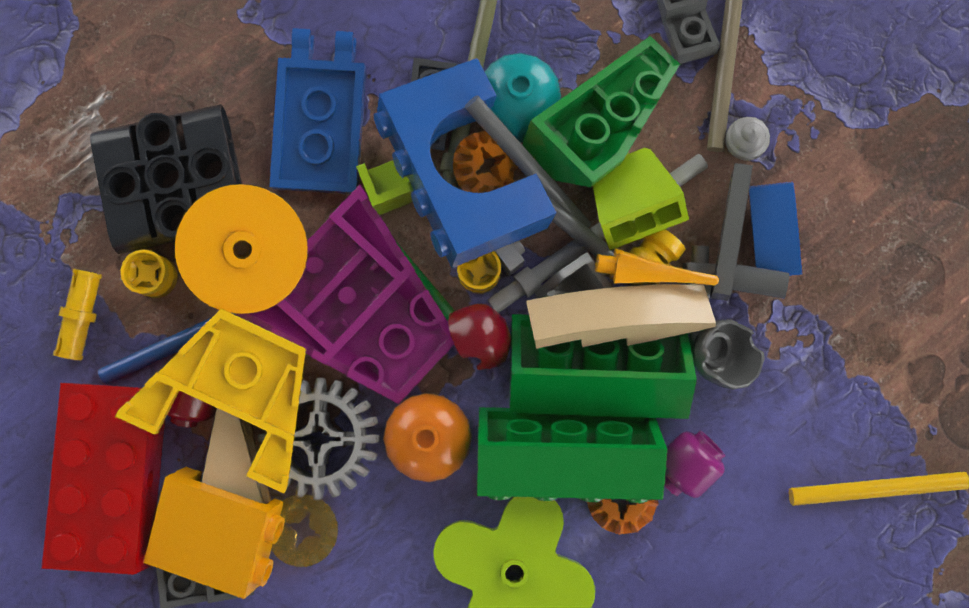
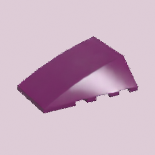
[236,185,454,404]

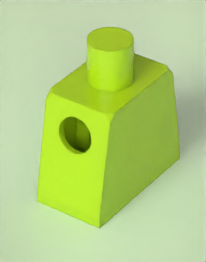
[593,148,689,250]

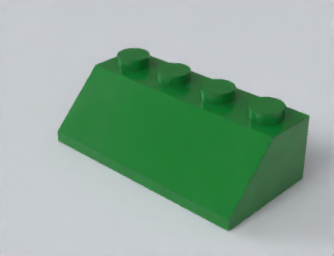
[509,314,697,419]
[477,407,667,503]

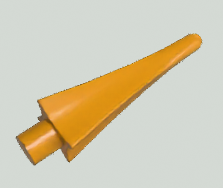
[595,248,719,285]

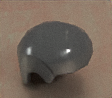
[693,319,765,390]

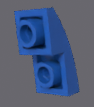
[749,182,802,276]

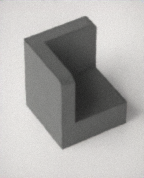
[534,252,612,298]

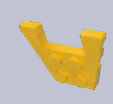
[115,309,306,493]

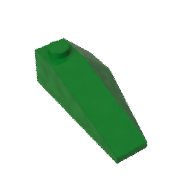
[522,36,680,187]

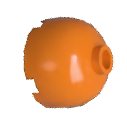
[383,393,472,482]

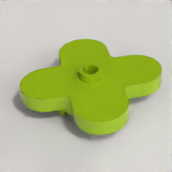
[433,497,595,608]

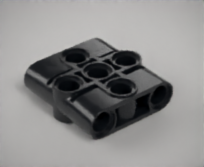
[90,104,242,254]

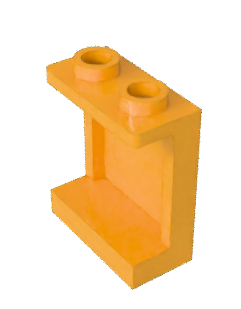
[143,466,285,599]

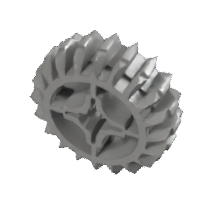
[258,378,380,500]

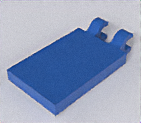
[269,28,366,194]

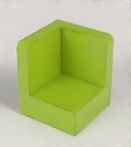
[356,160,414,215]

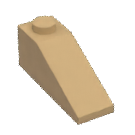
[202,408,271,504]

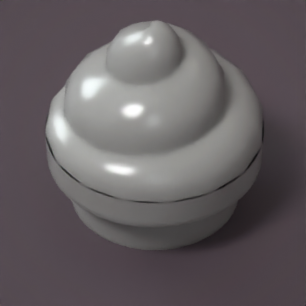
[725,117,770,161]

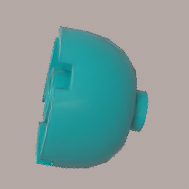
[485,53,562,143]

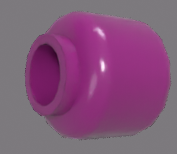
[664,431,725,498]

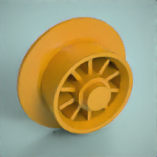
[175,184,308,314]

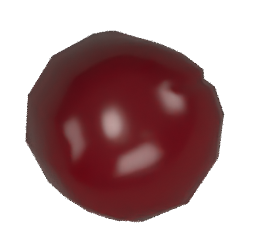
[448,303,511,370]

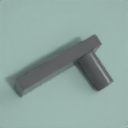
[710,163,789,301]

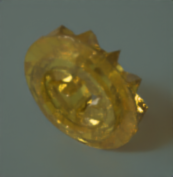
[271,494,339,567]

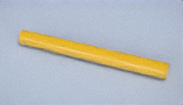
[789,472,969,506]

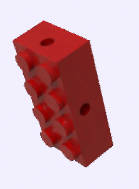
[41,383,165,575]

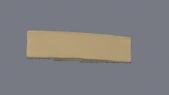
[526,284,716,349]

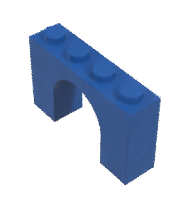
[373,58,556,268]

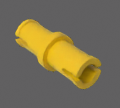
[53,269,102,361]

